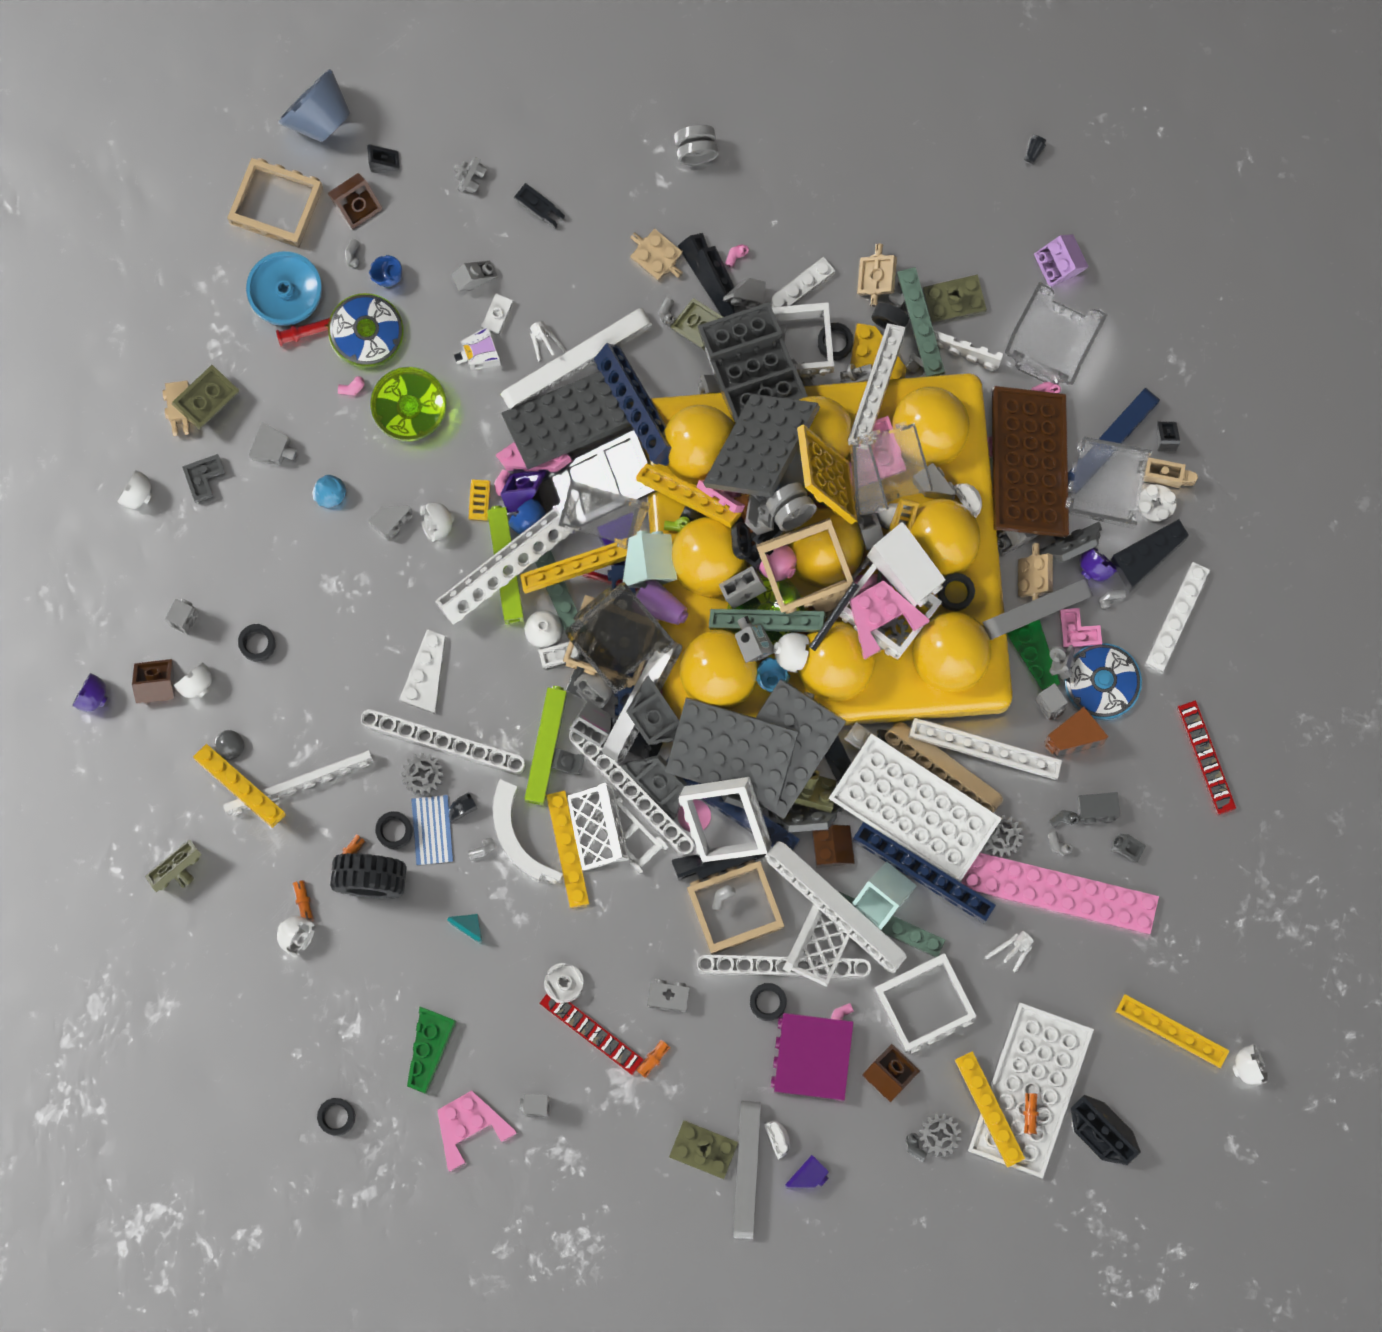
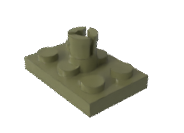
[923,274,987,324]
[670,298,723,352]
[172,365,239,430]
[795,769,837,813]
[145,839,202,892]
[669,1120,738,1179]

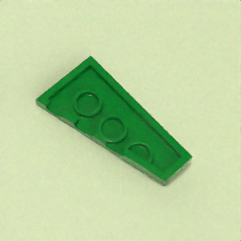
[1007,619,1061,691]
[407,1007,456,1094]

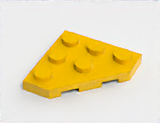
[850,323,907,379]

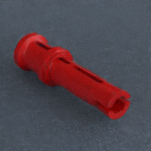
[276,317,331,347]

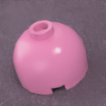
[759,545,796,581]

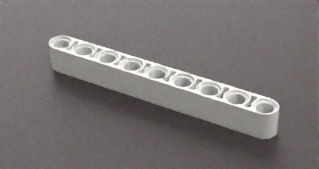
[501,308,652,409]
[361,709,526,775]
[569,730,694,857]
[765,841,907,973]
[697,955,871,978]

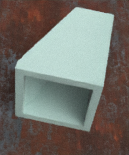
[623,531,677,588]
[852,862,917,930]

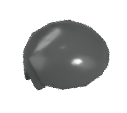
[215,730,244,759]

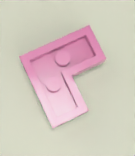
[1060,608,1102,648]

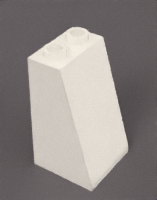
[867,522,945,607]

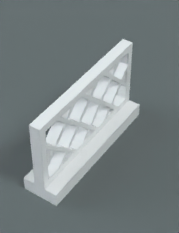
[566,783,629,871]
[783,904,850,987]

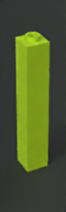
[487,505,524,624]
[524,686,567,806]

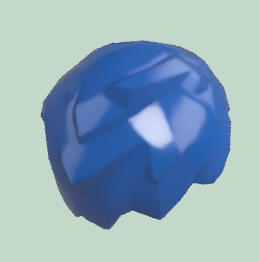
[369,255,402,287]

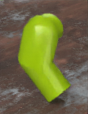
[664,517,690,532]

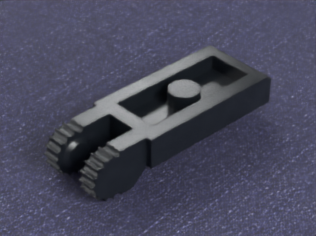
[514,183,565,228]

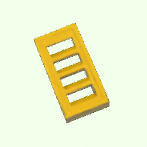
[468,479,491,521]
[888,498,919,533]

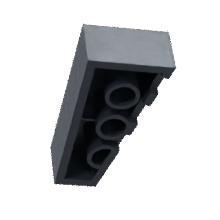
[1111,519,1189,592]

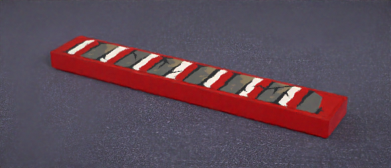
[1177,700,1236,815]
[539,994,644,1075]

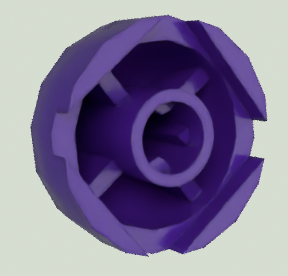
[1080,547,1117,581]
[72,673,108,712]

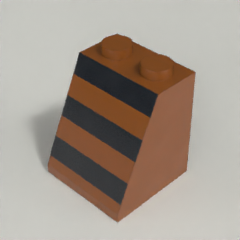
[1044,707,1108,757]

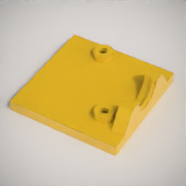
[797,424,857,524]

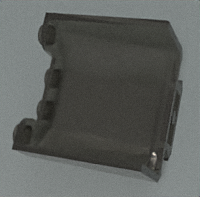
[565,582,675,693]

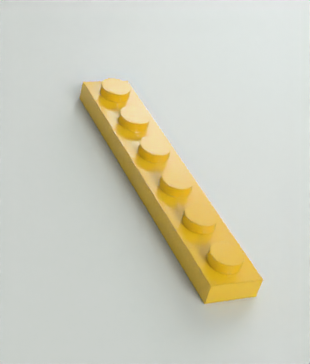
[636,463,742,528]
[520,538,629,594]
[193,744,286,828]
[546,791,589,908]
[1115,994,1229,1069]
[955,1051,1025,1168]

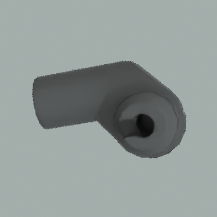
[1049,810,1079,828]
[906,1133,928,1162]

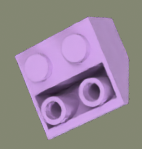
[1034,234,1089,287]

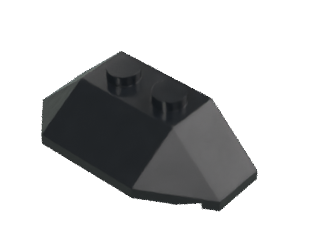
[1071,1095,1141,1165]

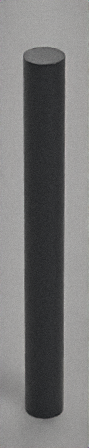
[809,582,859,651]

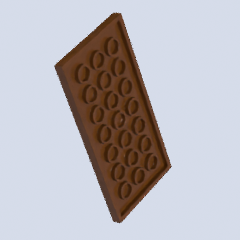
[992,386,1069,538]

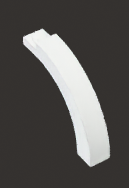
[493,779,563,884]

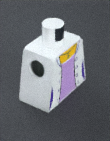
[453,327,501,370]

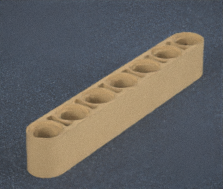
[885,721,1003,813]

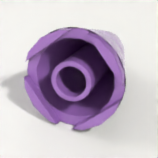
[633,580,688,625]

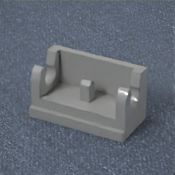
[745,494,775,535]

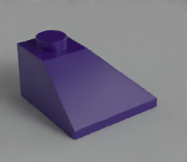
[500,470,546,513]
[785,1155,829,1189]

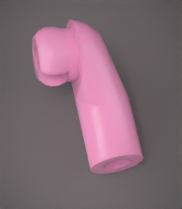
[725,244,749,268]
[338,376,364,395]
[1031,382,1061,393]
[494,469,511,496]
[831,1003,854,1020]

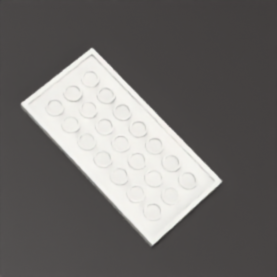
[829,733,1002,882]
[968,1002,1094,1179]

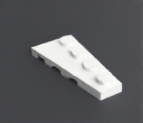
[933,330,1003,371]
[399,629,445,714]

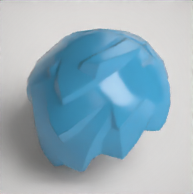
[313,475,346,508]
[756,658,790,692]

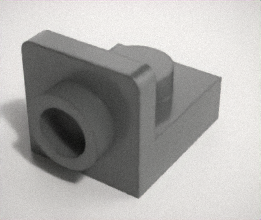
[551,749,584,774]
[1111,834,1146,863]

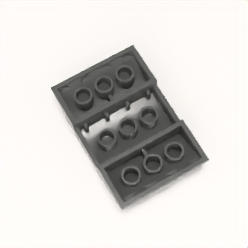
[698,302,808,423]

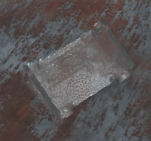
[558,481,650,549]

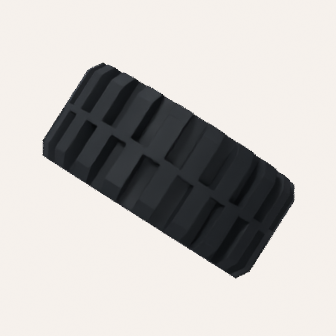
[330,853,407,899]

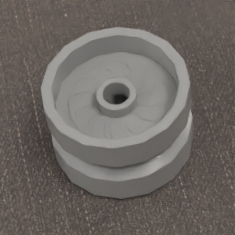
[674,125,718,165]
[766,482,817,531]

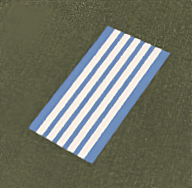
[411,795,453,865]

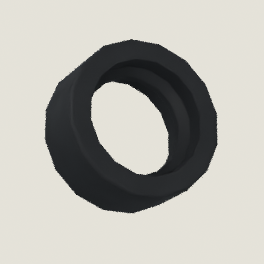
[871,303,910,329]
[818,322,853,360]
[937,573,975,611]
[238,624,276,662]
[375,811,413,849]
[750,983,787,1021]
[317,1098,356,1136]

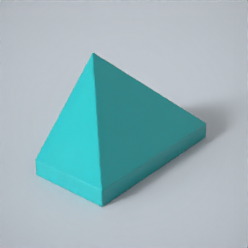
[447,914,482,943]

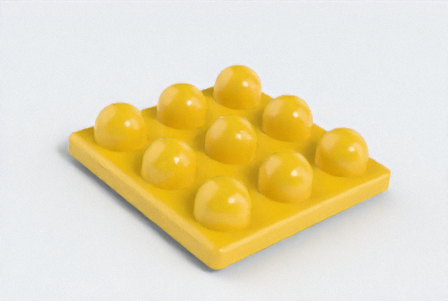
[644,373,1013,726]

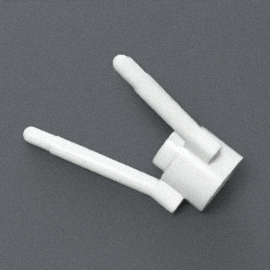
[530,321,568,362]
[985,931,1034,972]

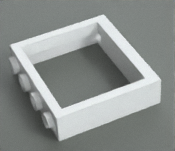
[772,303,834,378]
[840,564,942,660]
[679,777,772,862]
[874,953,977,1053]

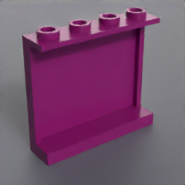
[770,1013,853,1101]

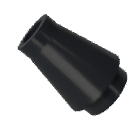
[1024,134,1046,164]

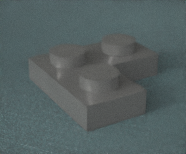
[182,454,225,503]

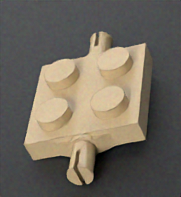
[630,228,683,282]
[857,243,897,307]
[1018,543,1053,601]

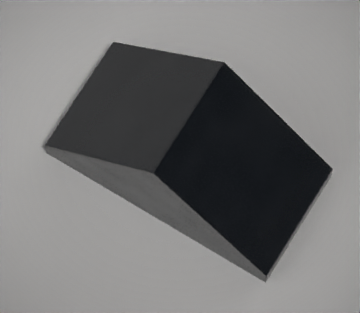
[367,144,400,172]
[1157,421,1180,451]

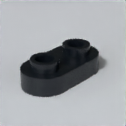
[731,522,752,560]

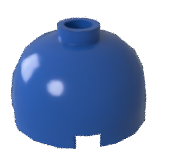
[509,499,546,535]

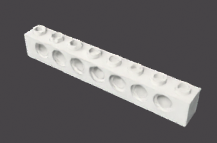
[435,507,574,624]

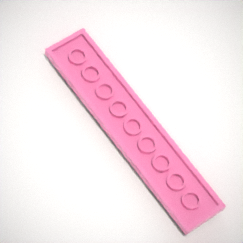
[961,853,1159,935]

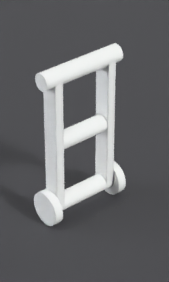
[591,795,668,874]

